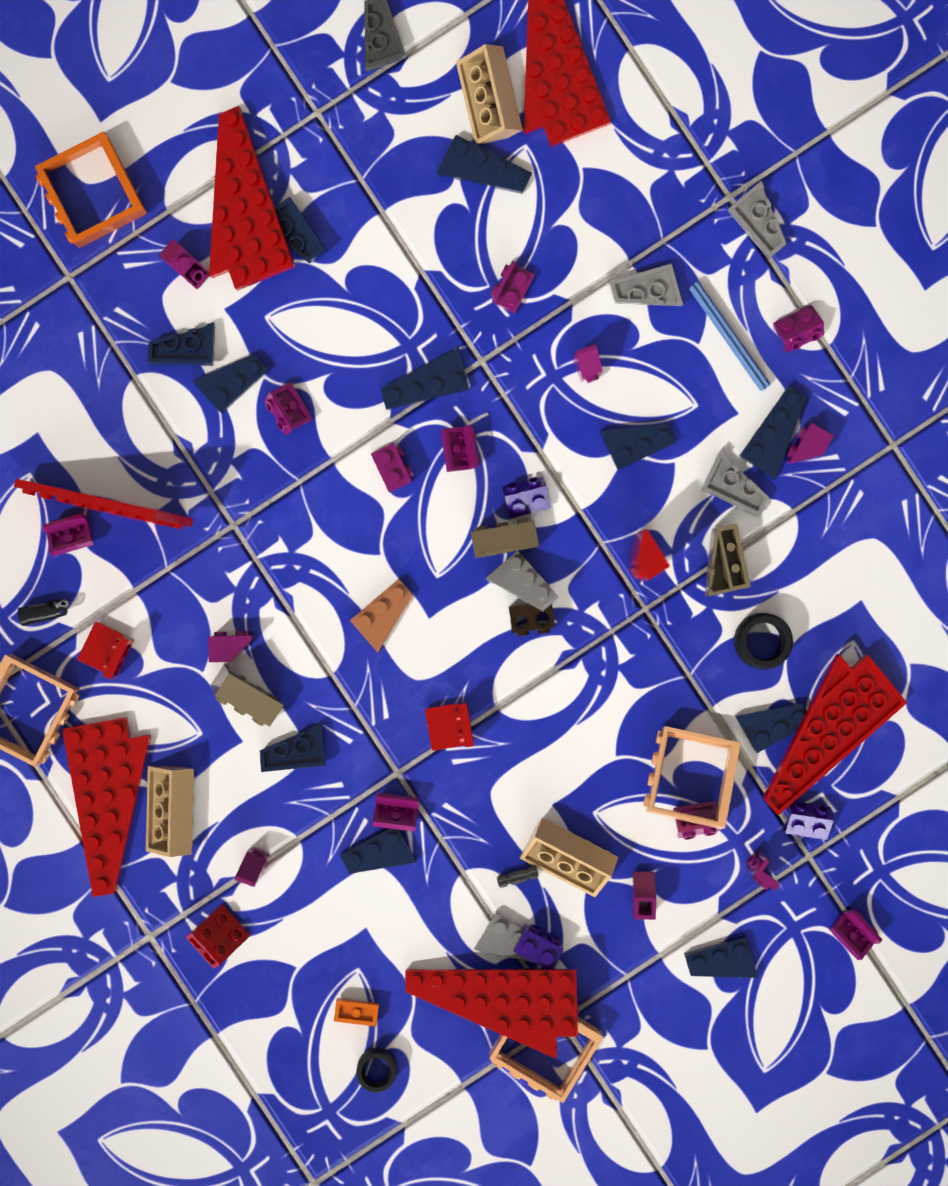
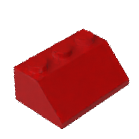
[629,529,670,581]

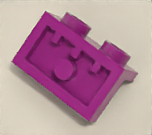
[491,261,535,314]
[265,382,313,436]
[371,442,414,493]
[673,801,720,840]

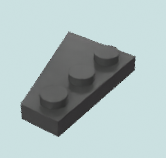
[364,0,406,72]

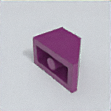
[572,344,603,384]
[234,847,270,887]

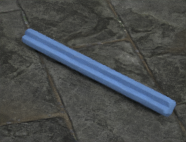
[689,281,770,391]

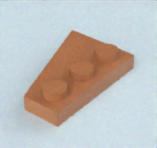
[350,579,413,653]

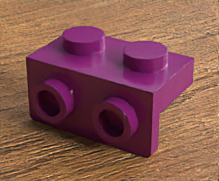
[773,305,824,353]
[441,425,479,472]
[42,513,94,557]
[373,793,419,832]
[746,851,780,891]
[829,909,883,960]

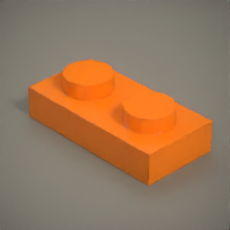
[334,998,379,1027]

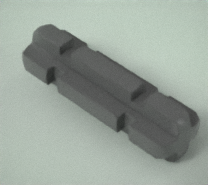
[497,866,539,888]

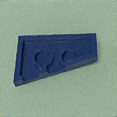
[275,196,327,263]
[148,322,215,366]
[192,354,269,414]
[600,423,676,470]
[735,703,807,753]
[259,723,326,772]
[340,828,417,874]
[684,935,758,978]

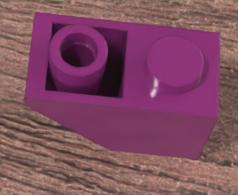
[158,239,210,290]
[786,423,834,464]
[208,631,254,663]
[632,871,657,920]

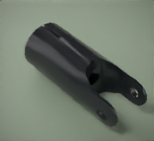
[18,599,69,626]

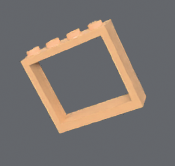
[0,654,80,767]
[643,726,741,829]
[489,1017,603,1103]

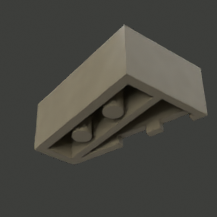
[471,518,539,558]
[705,523,751,596]
[210,664,284,727]

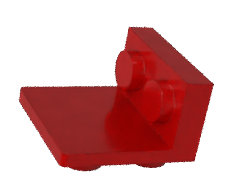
[77,622,135,679]
[425,701,474,751]
[186,905,250,969]

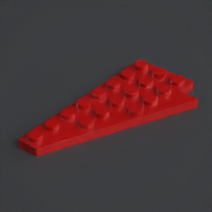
[523,0,611,147]
[209,106,296,291]
[14,479,193,529]
[763,654,907,815]
[62,717,151,897]
[405,969,579,1058]

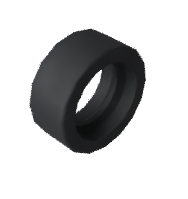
[356,1047,397,1093]

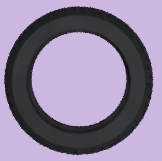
[734,613,793,670]

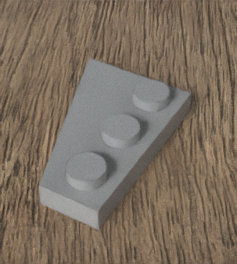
[727,181,787,259]
[609,264,683,306]
[701,451,769,517]
[485,551,559,611]
[474,911,532,962]

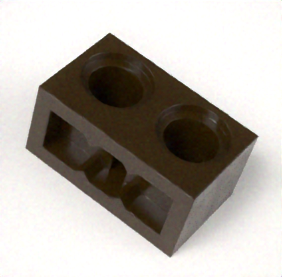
[508,604,555,636]

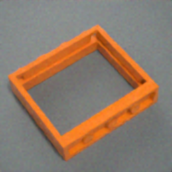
[35,131,148,248]

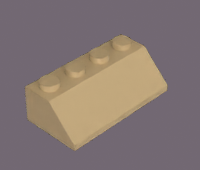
[456,44,523,145]
[146,766,195,857]
[520,818,618,897]

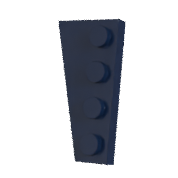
[437,135,532,194]
[381,347,469,410]
[739,385,807,480]

